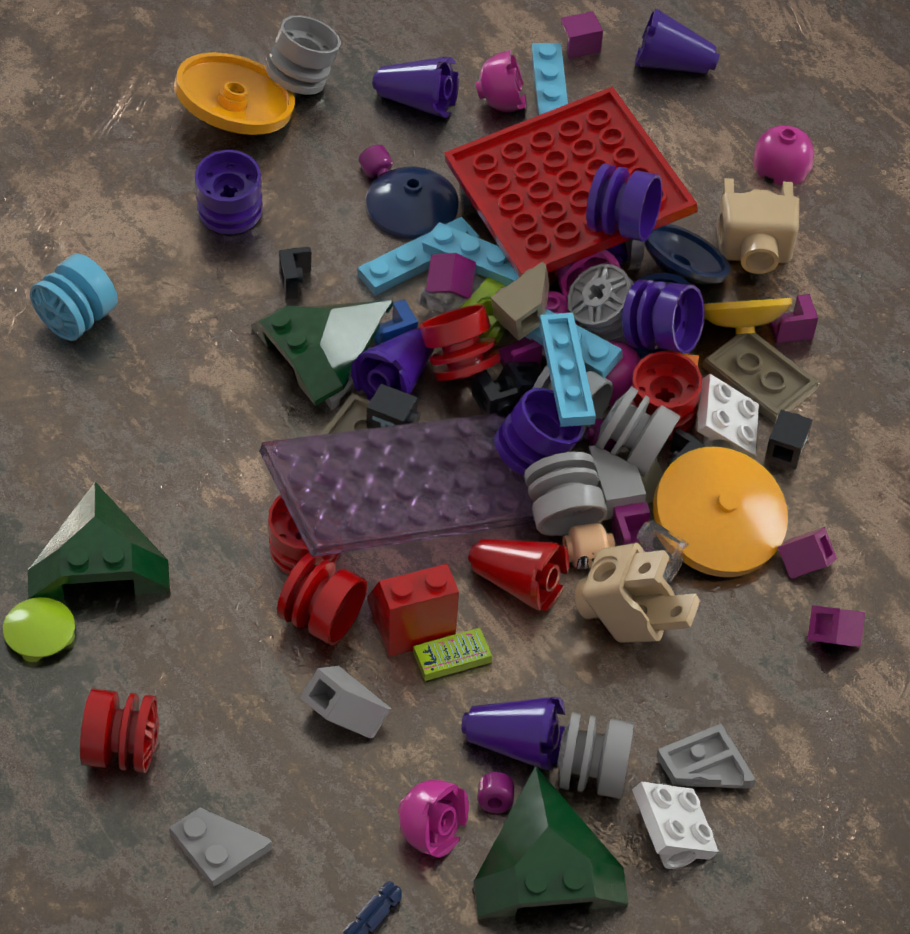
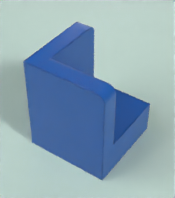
[373,299,418,345]

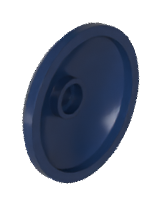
[366,166,459,239]
[644,224,730,284]

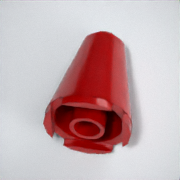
[468,538,569,611]

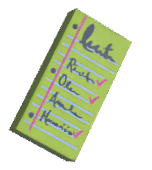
[413,628,492,681]

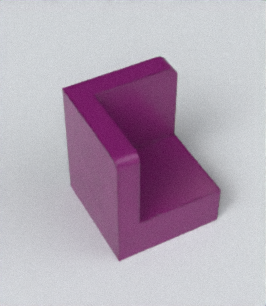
[561,11,603,59]
[426,253,476,299]
[769,294,818,343]
[497,337,543,368]
[611,501,654,552]
[778,527,838,578]
[808,605,865,647]

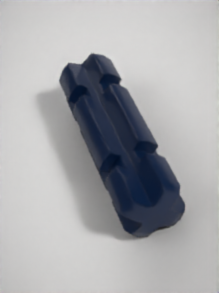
[343,881,402,934]

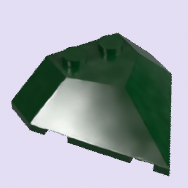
[251,300,393,406]
[28,482,170,601]
[473,766,628,919]

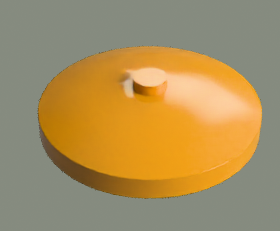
[174,52,295,135]
[653,447,788,577]

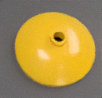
[704,298,792,334]

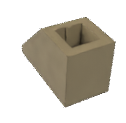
[491,262,549,341]

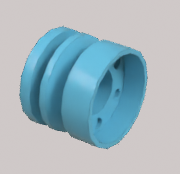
[30,253,118,341]

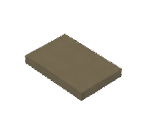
[703,333,820,424]

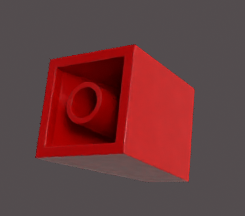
[367,563,459,657]

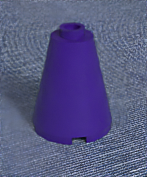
[635,9,720,74]
[372,57,459,118]
[351,329,434,401]
[461,697,565,771]

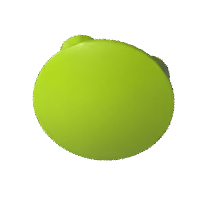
[3,597,75,662]

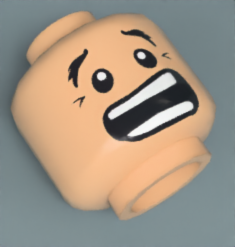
[562,523,615,570]

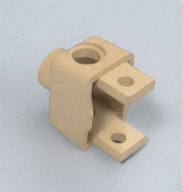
[716,178,799,274]
[575,543,700,643]

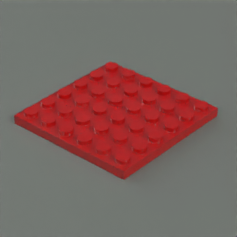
[444,86,698,278]

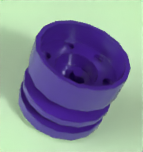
[195,150,263,235]
[586,164,662,242]
[622,280,704,354]
[494,388,584,476]

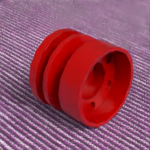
[419,305,501,381]
[631,351,702,440]
[268,486,341,575]
[277,552,367,646]
[80,688,159,773]

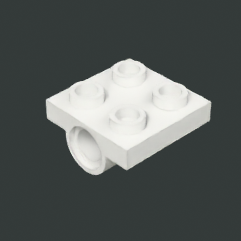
[697,374,759,458]
[632,781,719,869]

